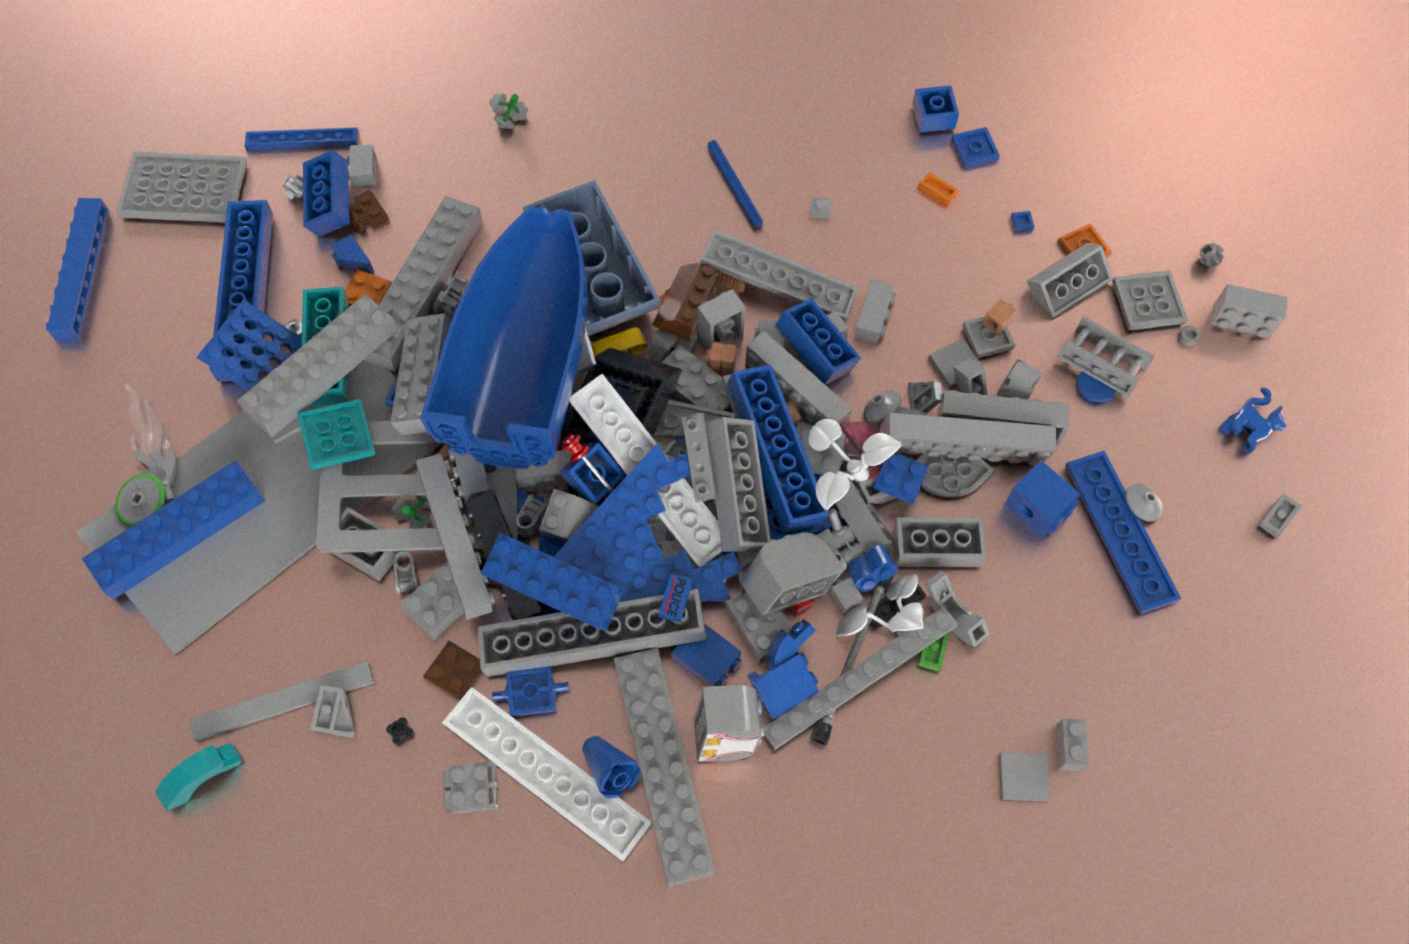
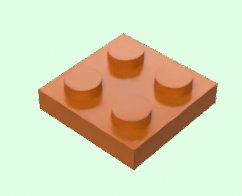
[345,269,392,307]

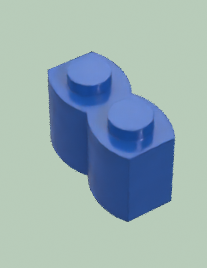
[847,544,898,593]

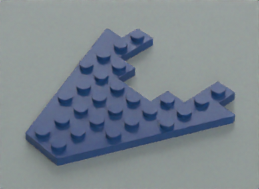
[554,443,742,602]

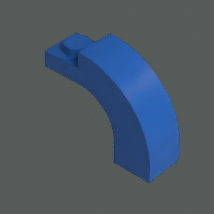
[767,619,816,671]

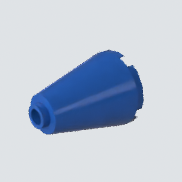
[582,736,641,799]

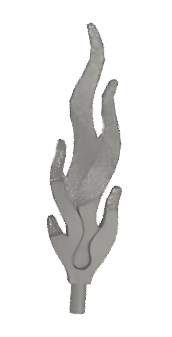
[125,384,178,503]

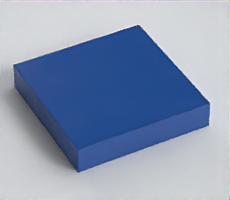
[951,127,1000,168]

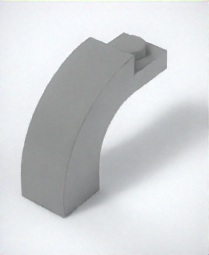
[925,571,990,647]

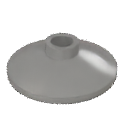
[864,390,902,422]
[1125,484,1163,522]

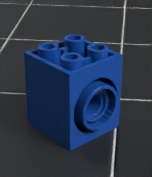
[1005,460,1080,538]

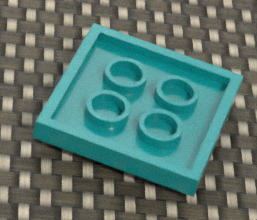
[297,399,375,471]

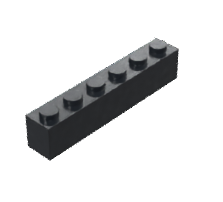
[466,490,545,620]

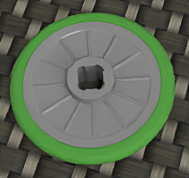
[115,474,165,527]

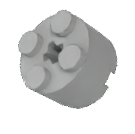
[997,359,1043,400]

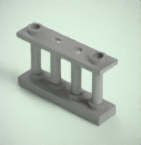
[1057,316,1154,397]
[682,413,719,505]

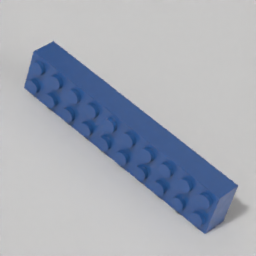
[209,200,273,381]

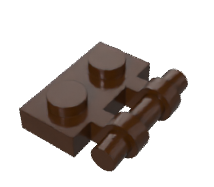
[349,189,389,232]

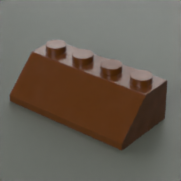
[652,262,720,341]

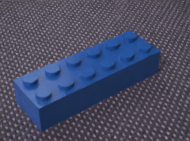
[481,533,625,631]

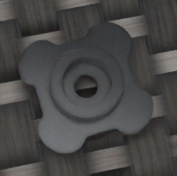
[386,717,414,744]

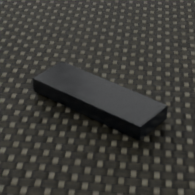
[869,584,927,631]

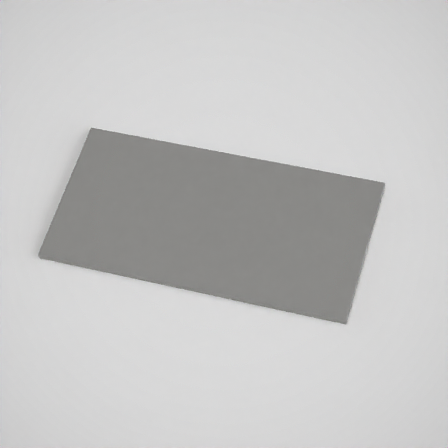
[76,360,446,655]

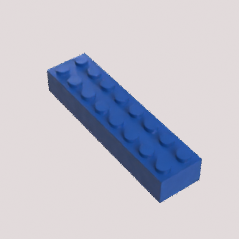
[726,365,829,534]
[82,460,265,600]

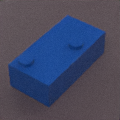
[303,150,350,237]
[775,298,861,385]

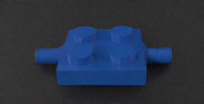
[492,666,569,717]

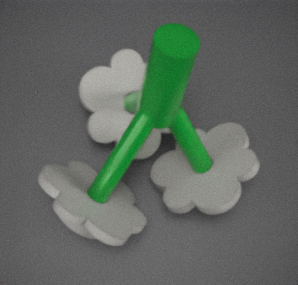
[489,93,528,129]
[391,495,432,529]

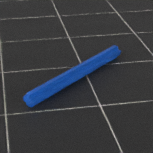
[708,140,763,228]

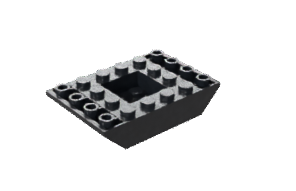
[560,347,682,478]

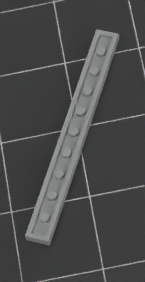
[764,607,958,750]

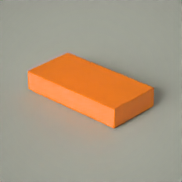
[918,172,960,206]

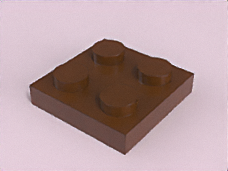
[423,640,482,701]

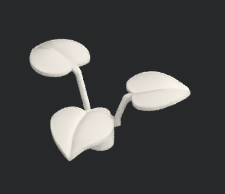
[808,419,902,511]
[836,573,923,637]

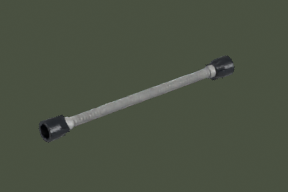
[810,575,894,746]

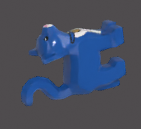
[1219,387,1287,454]

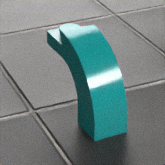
[155,743,242,811]

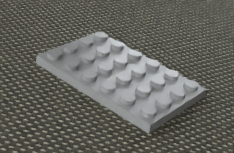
[116,152,247,222]

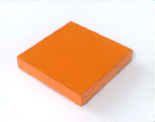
[1058,223,1112,257]

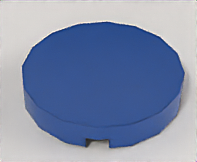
[1077,371,1117,403]

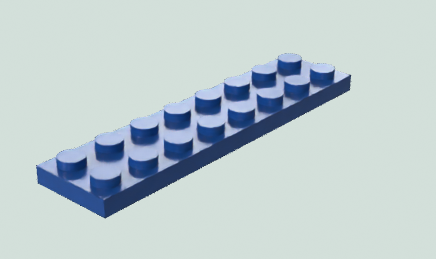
[1065,450,1181,614]

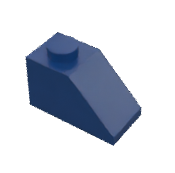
[331,235,374,274]

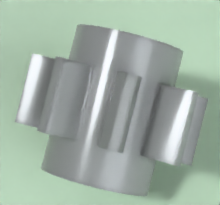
[282,175,303,199]
[1199,242,1224,268]

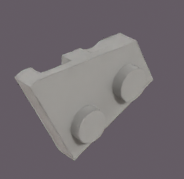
[310,684,356,738]

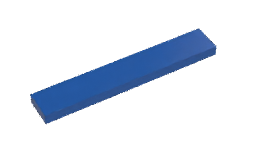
[244,127,359,150]

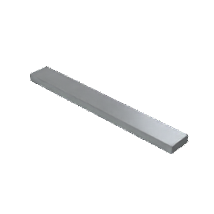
[190,661,374,742]

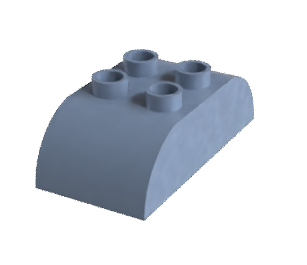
[522,180,660,337]

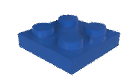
[874,452,929,505]

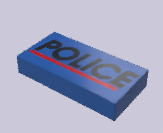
[659,574,693,622]

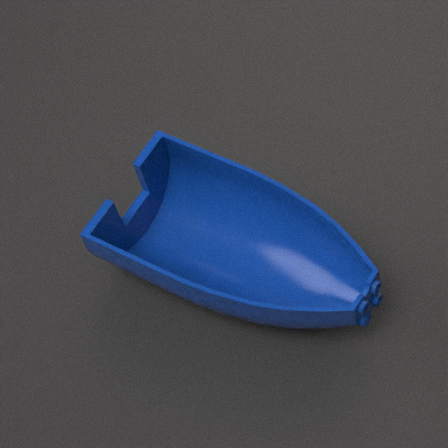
[420,206,588,469]

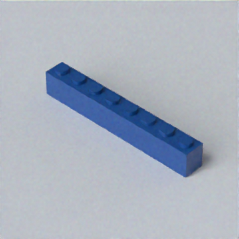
[46,198,109,340]

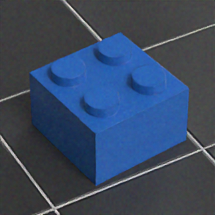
[912,85,959,132]

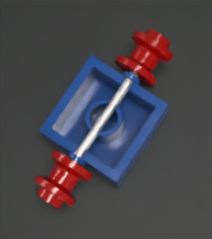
[559,434,625,504]

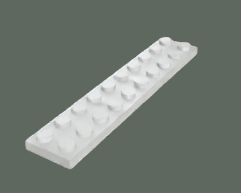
[569,374,722,567]
[442,687,652,862]

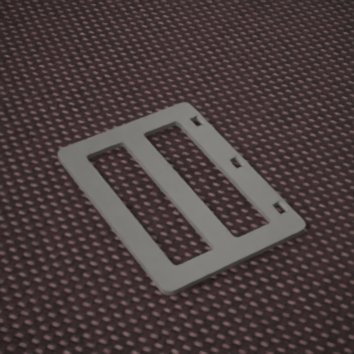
[316,421,518,553]

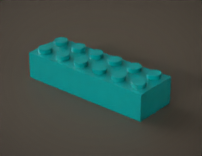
[301,286,349,407]

